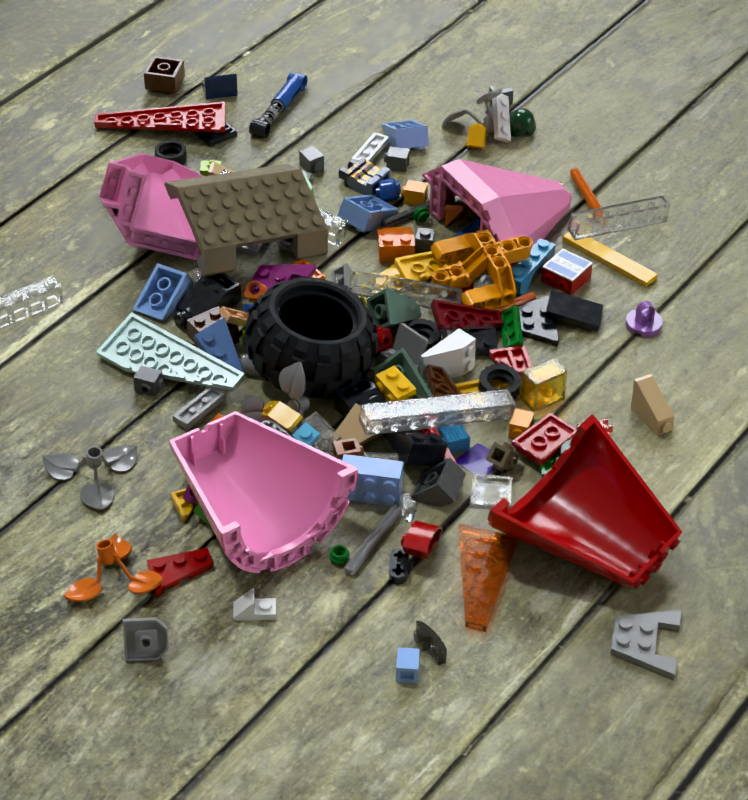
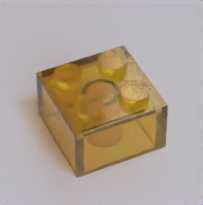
[520,358,567,412]

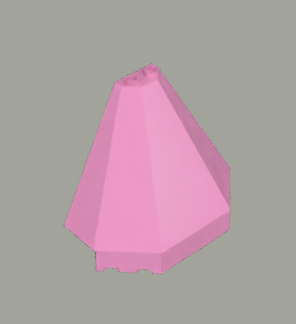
[99,153,203,260]
[422,159,572,268]

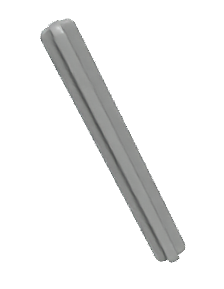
[344,504,402,576]

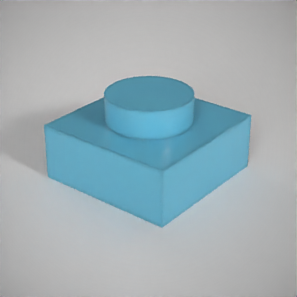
[292,422,321,446]

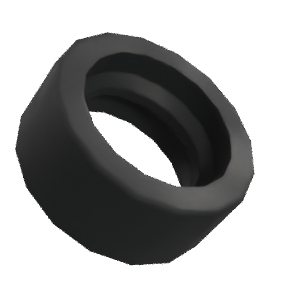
[155,140,187,165]

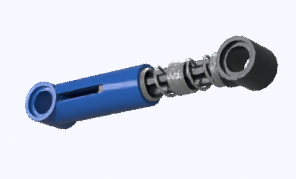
[249,72,308,138]

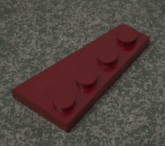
[430,299,503,330]

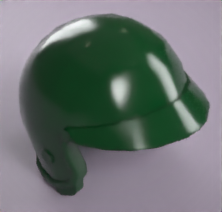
[510,108,536,137]

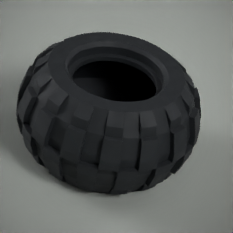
[245,277,378,398]

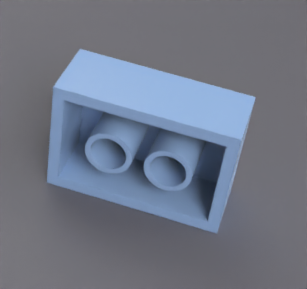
[342,454,404,506]

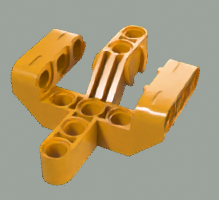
[430,230,533,309]

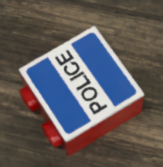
[541,249,593,295]

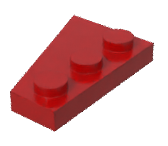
[147,548,213,595]

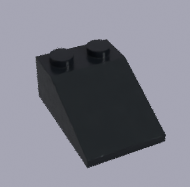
[383,431,448,466]

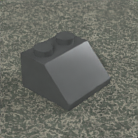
[410,458,466,507]

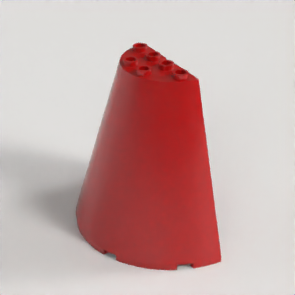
[487,414,682,590]

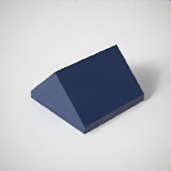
[202,74,238,100]

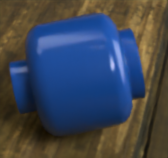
[376,178,402,202]

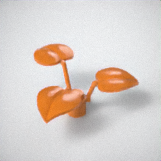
[63,533,163,602]

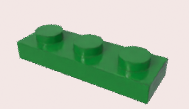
[500,305,523,348]

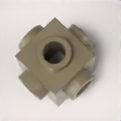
[485,442,519,472]

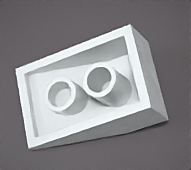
[420,329,476,385]

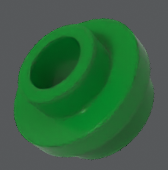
[413,207,430,223]
[329,545,350,564]

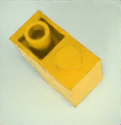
[466,123,488,150]

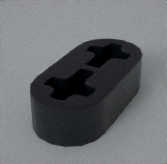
[389,549,409,585]

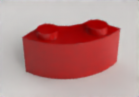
[401,520,443,559]

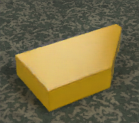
[170,488,196,522]

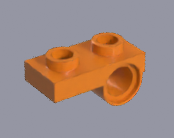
[244,281,268,303]

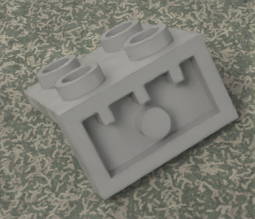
[378,323,429,373]

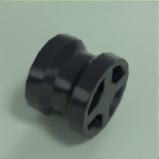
[173,307,194,330]

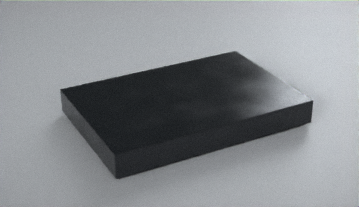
[545,289,603,331]

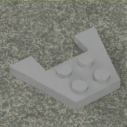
[610,610,681,680]

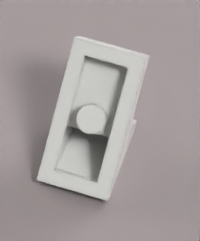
[233,588,276,621]

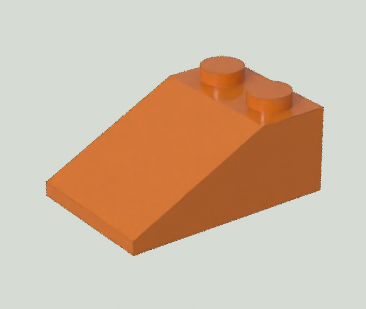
[376,227,415,263]

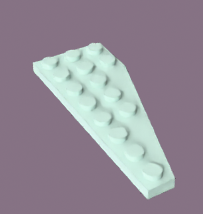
[96,312,246,391]

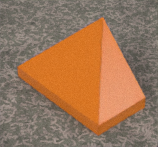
[445,205,464,227]

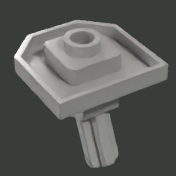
[123,617,169,662]

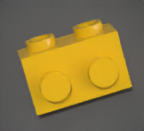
[375,365,417,410]

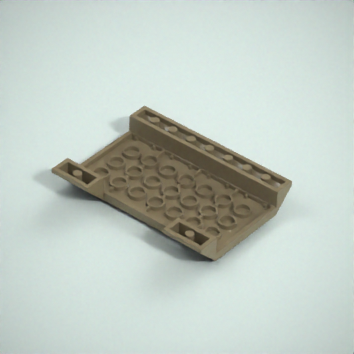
[164,164,328,277]

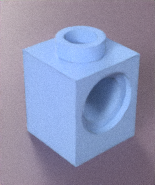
[396,648,420,683]

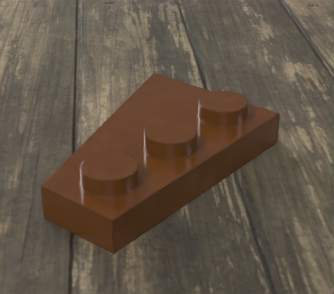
[425,365,468,408]

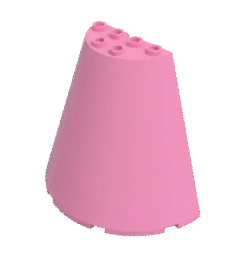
[169,411,358,573]

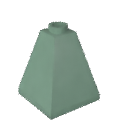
[366,288,422,329]

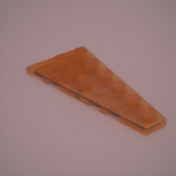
[458,523,518,632]

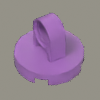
[625,301,663,337]

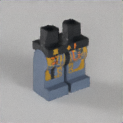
[338,158,391,196]

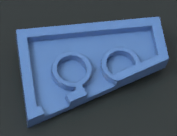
[193,317,243,372]

